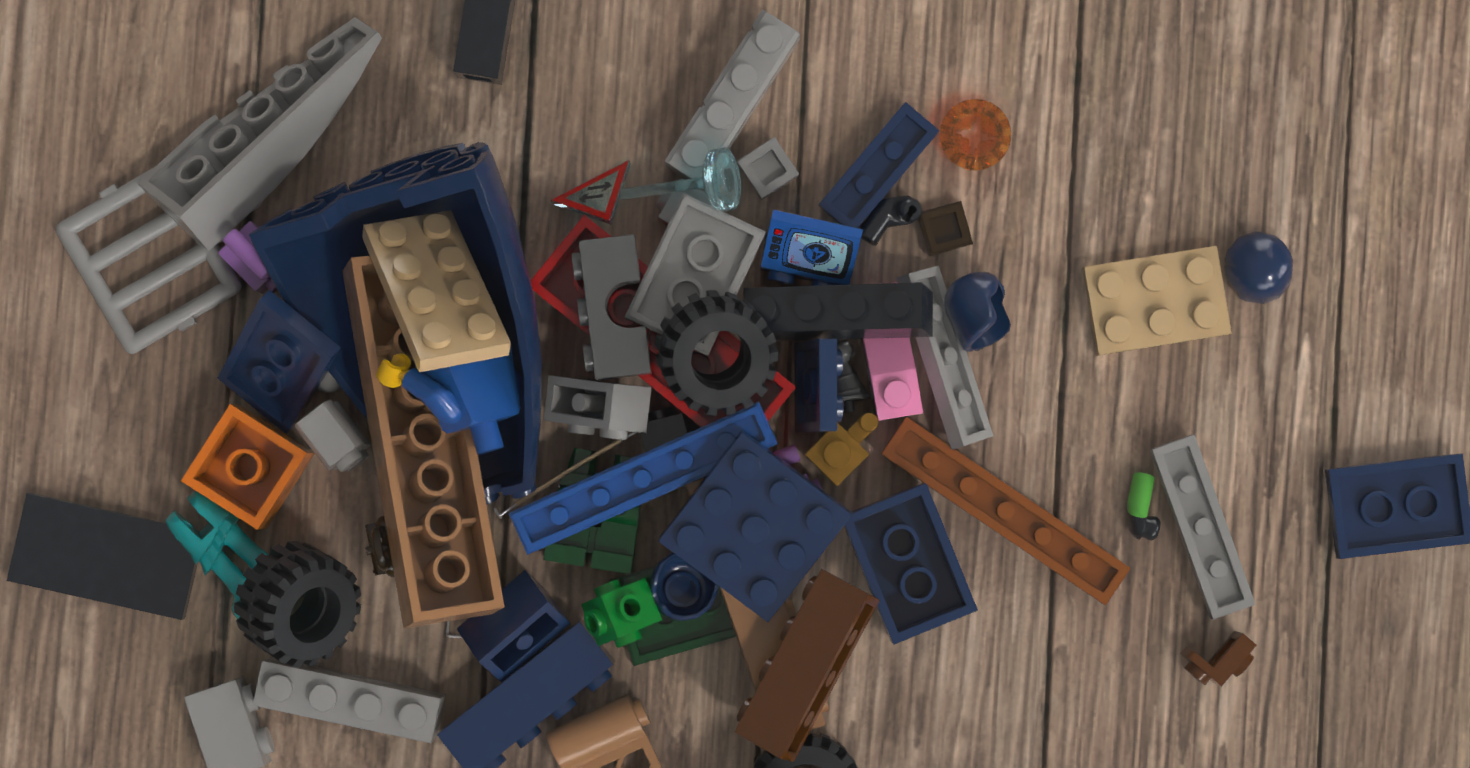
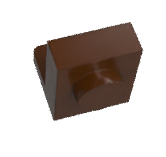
[1180,631,1257,687]

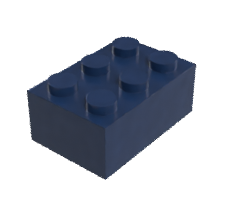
[844,483,978,645]

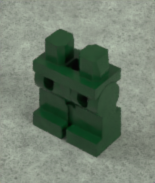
[543,448,641,574]

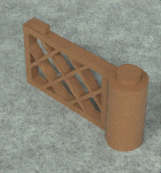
[546,694,663,768]

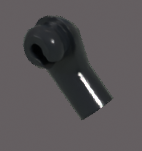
[861,196,922,246]

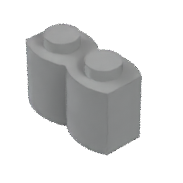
[294,400,371,472]

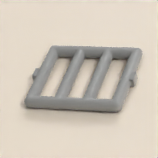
[55,166,242,354]

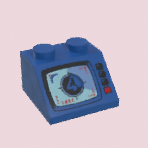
[760,210,863,286]

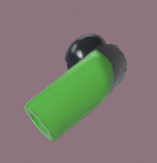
[1126,472,1161,541]

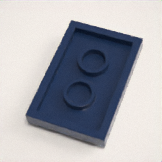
[217,290,341,434]
[1325,453,1470,559]

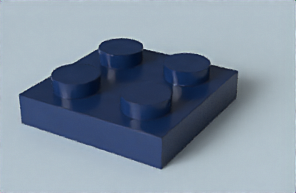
[794,339,843,432]

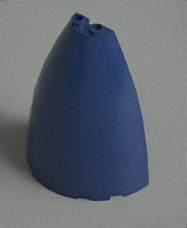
[249,142,542,505]

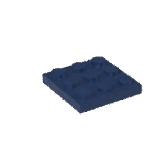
[658,430,852,622]

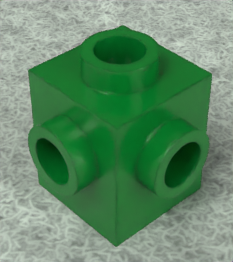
[581,578,662,648]

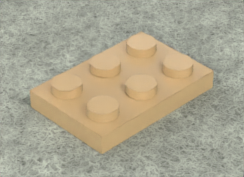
[1082,246,1232,356]

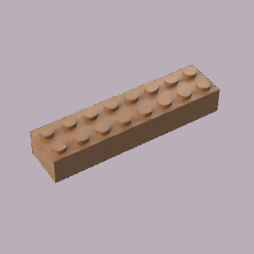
[342,256,505,629]

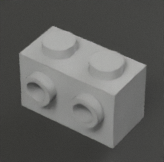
[544,375,651,440]

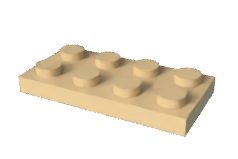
[362,210,511,372]

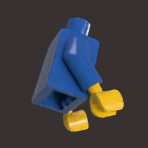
[376,346,522,455]

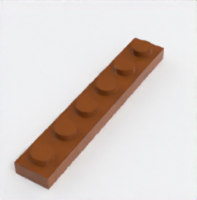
[881,417,1131,605]

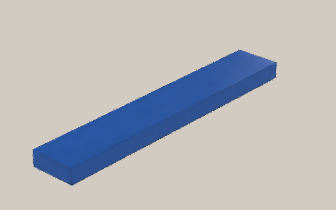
[509,401,778,555]

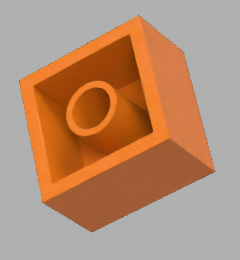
[181,404,315,530]

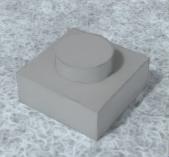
[737,137,799,200]

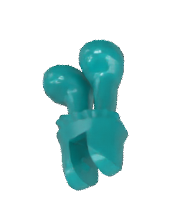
[165,491,269,619]

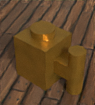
[804,413,878,486]

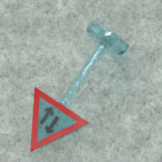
[551,147,741,225]

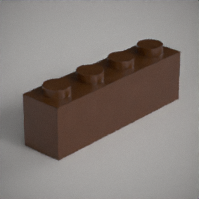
[734,568,880,762]

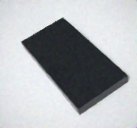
[6,493,200,620]

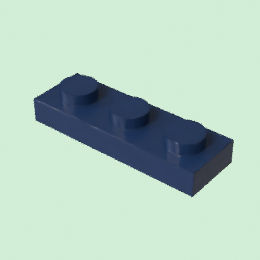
[818,102,940,228]

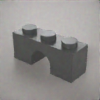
[572,234,652,380]

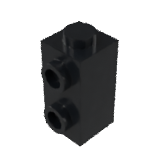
[453,0,516,85]

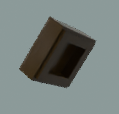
[919,201,973,257]

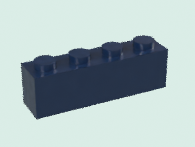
[437,619,615,768]

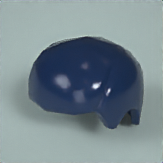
[1224,231,1293,304]
[649,552,719,621]

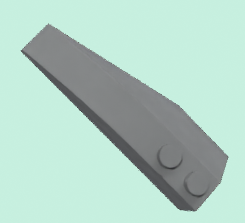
[137,17,382,251]

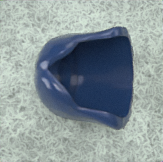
[944,272,1011,352]

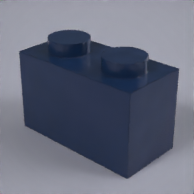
[456,570,571,682]

